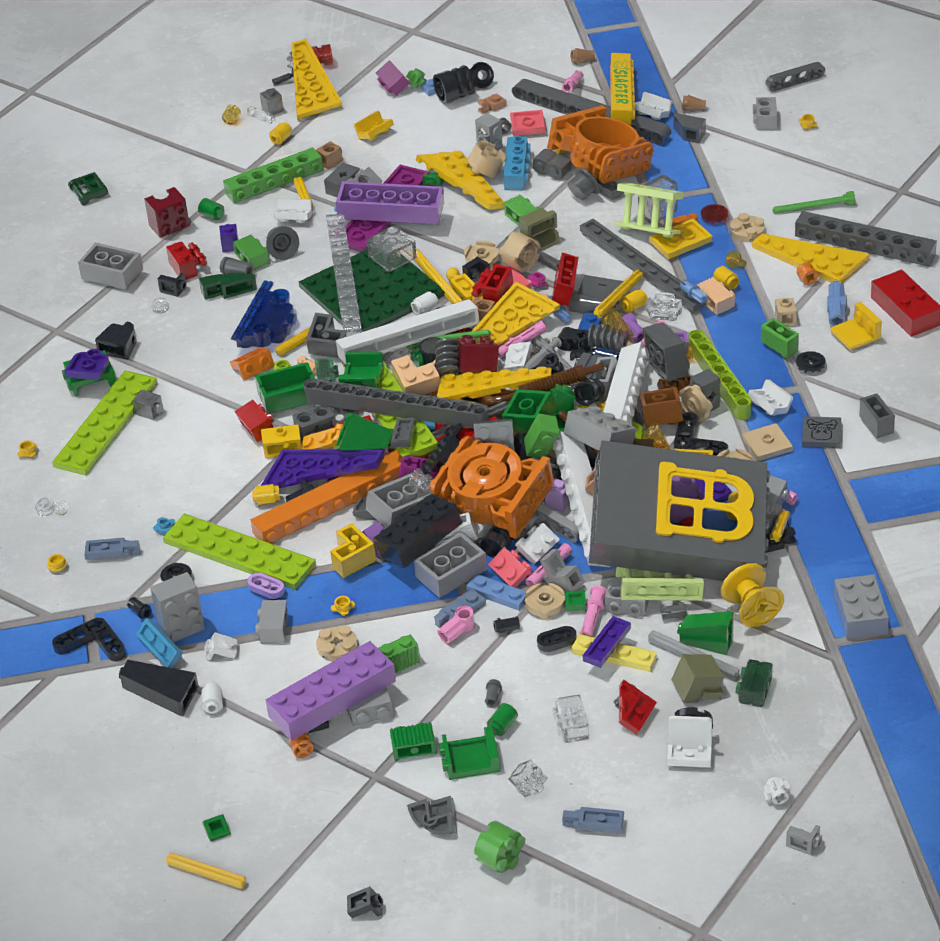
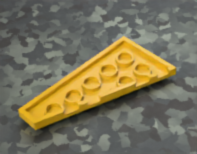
[292,39,342,120]
[416,151,504,210]
[752,233,869,283]
[472,282,560,346]
[437,367,552,401]

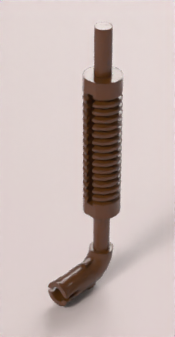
[478,362,604,407]

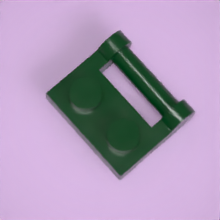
[68,172,108,205]

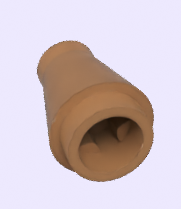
[570,48,595,64]
[682,94,706,111]

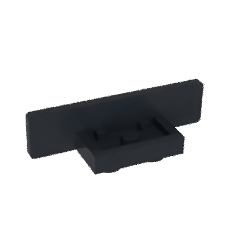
[418,423,463,479]

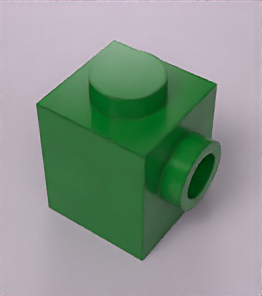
[549,384,575,414]

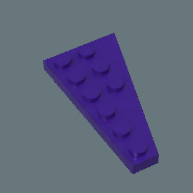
[261,449,385,488]

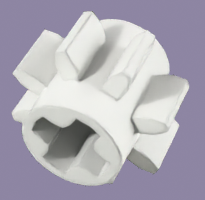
[763,777,791,804]

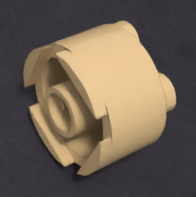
[467,140,506,179]
[499,231,540,273]

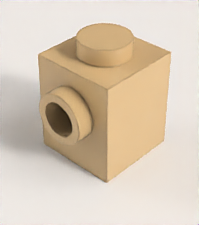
[775,298,797,326]

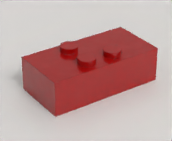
[871,269,940,337]

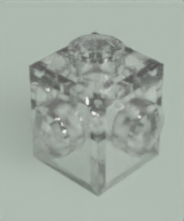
[508,760,548,797]

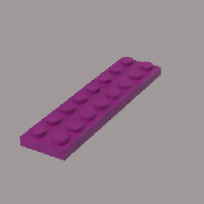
[334,164,429,252]

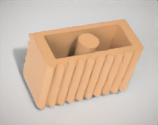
[697,277,736,315]

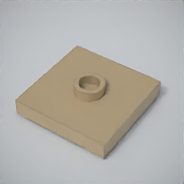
[742,423,793,461]

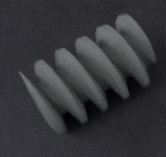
[588,323,629,352]
[435,338,459,378]

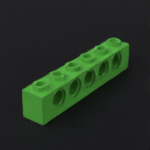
[223,147,323,204]

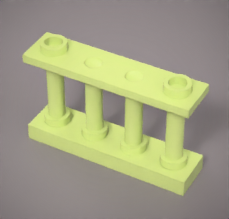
[614,183,684,238]
[615,567,704,601]

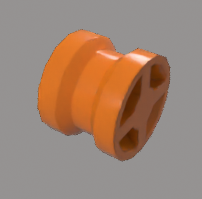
[796,262,819,285]
[288,732,314,758]

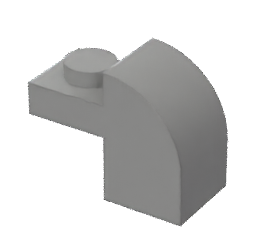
[540,549,585,594]

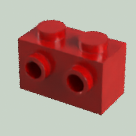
[234,399,275,443]

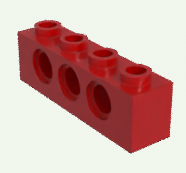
[551,252,579,306]

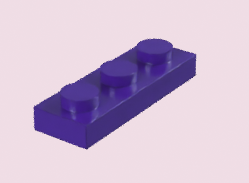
[582,616,631,668]

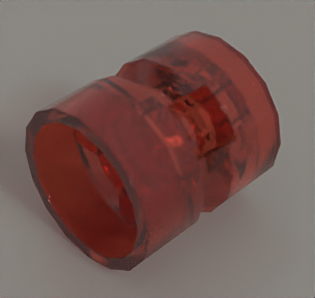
[311,44,333,66]

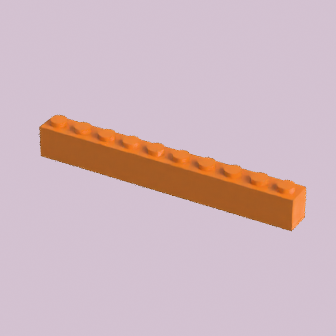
[250,450,428,543]

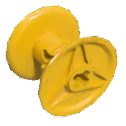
[721,563,784,627]

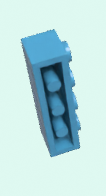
[503,136,531,190]

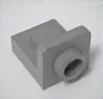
[786,825,822,855]

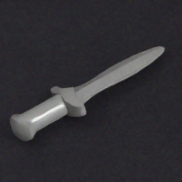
[524,337,561,370]

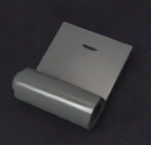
[567,275,624,315]

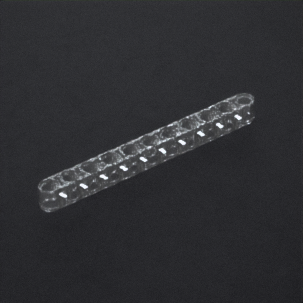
[326,213,362,337]

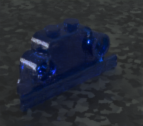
[231,280,297,348]

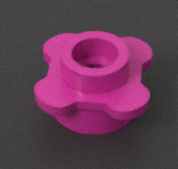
[527,272,547,288]

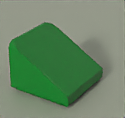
[202,814,231,842]

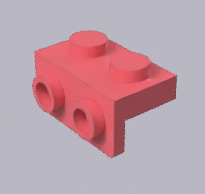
[488,547,533,588]

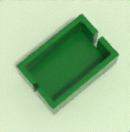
[255,362,315,414]

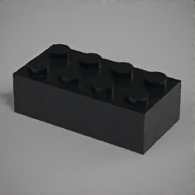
[373,493,463,568]

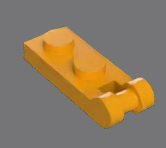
[301,424,343,450]

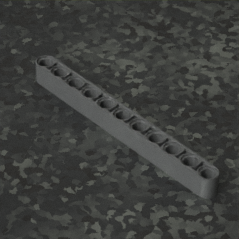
[511,79,671,145]
[303,379,490,429]

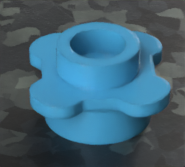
[153,517,175,536]

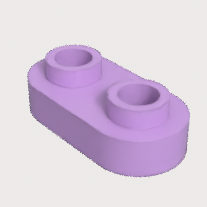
[247,573,285,599]

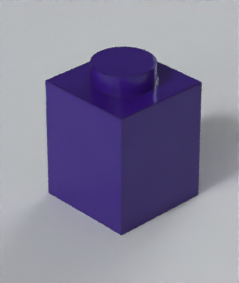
[219,224,239,252]

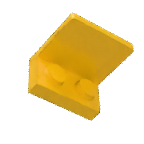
[830,302,882,350]

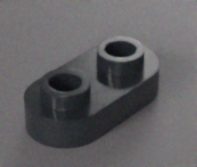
[537,626,577,652]

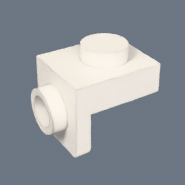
[204,632,237,660]

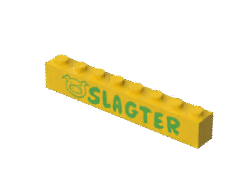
[610,53,635,126]

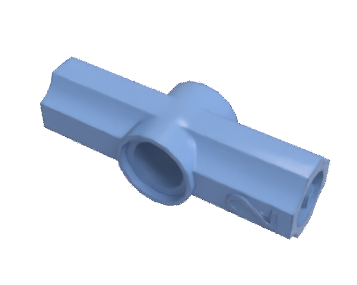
[827,281,846,326]

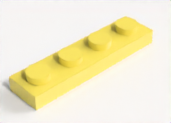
[572,634,657,672]

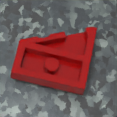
[619,679,657,735]

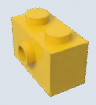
[261,424,301,458]

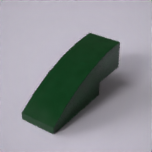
[199,273,257,300]

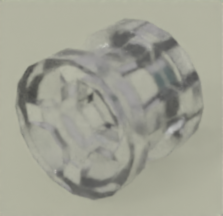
[409,469,433,493]

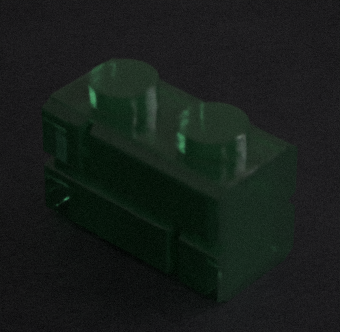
[736,659,773,707]

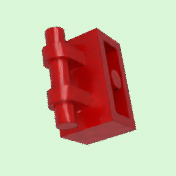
[166,241,207,280]
[471,264,513,304]

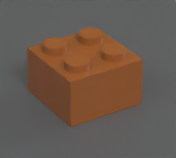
[639,387,683,428]

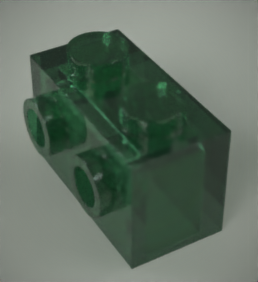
[314,357,339,382]

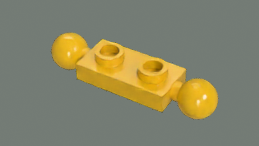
[446,267,483,302]

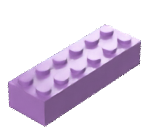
[336,181,444,224]
[265,641,396,741]

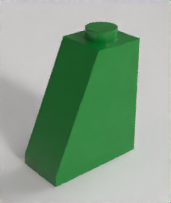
[334,413,393,450]
[677,611,734,655]

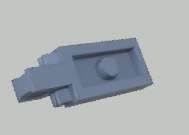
[84,537,140,560]
[434,589,486,628]
[562,807,624,834]

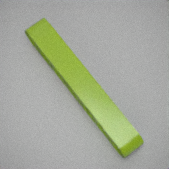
[688,330,752,420]

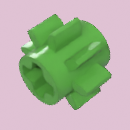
[406,68,427,88]

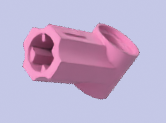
[437,606,475,644]

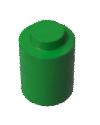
[198,198,225,221]
[487,703,518,736]

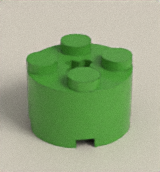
[474,821,526,873]

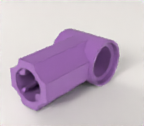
[614,313,644,343]

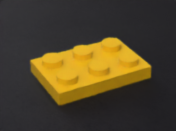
[649,219,712,259]

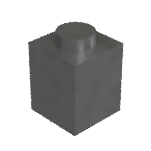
[260,88,284,116]
[132,390,163,420]

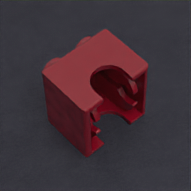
[144,187,190,238]
[456,335,499,373]

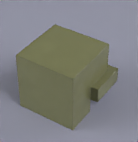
[519,208,559,251]
[671,654,724,702]

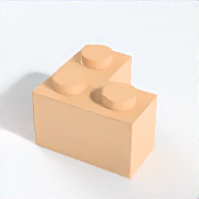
[391,355,440,395]

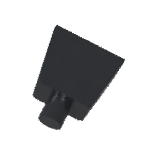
[95,321,137,360]

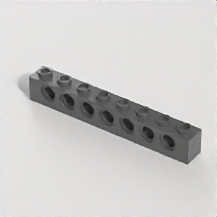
[795,211,937,267]

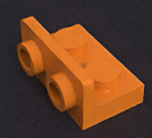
[230,347,275,380]

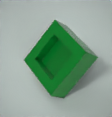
[565,590,586,611]

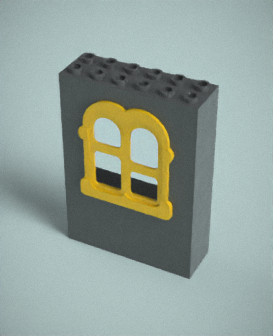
[589,440,770,581]

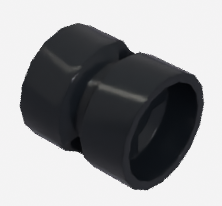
[574,378,605,406]
[480,524,515,558]

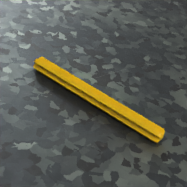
[411,248,463,304]
[594,270,643,318]

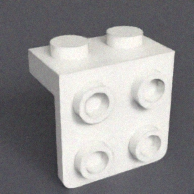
[667,716,712,767]

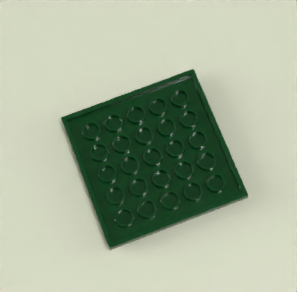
[298,241,445,335]

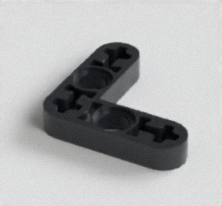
[674,412,728,456]
[52,618,126,661]

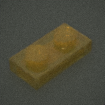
[600,307,634,341]

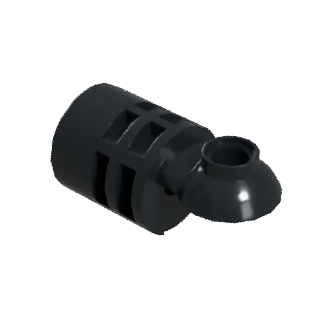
[433,62,494,104]

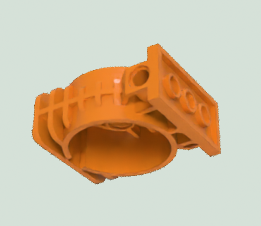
[547,105,654,184]
[429,436,554,539]

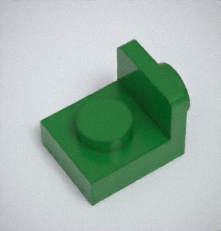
[422,173,445,187]

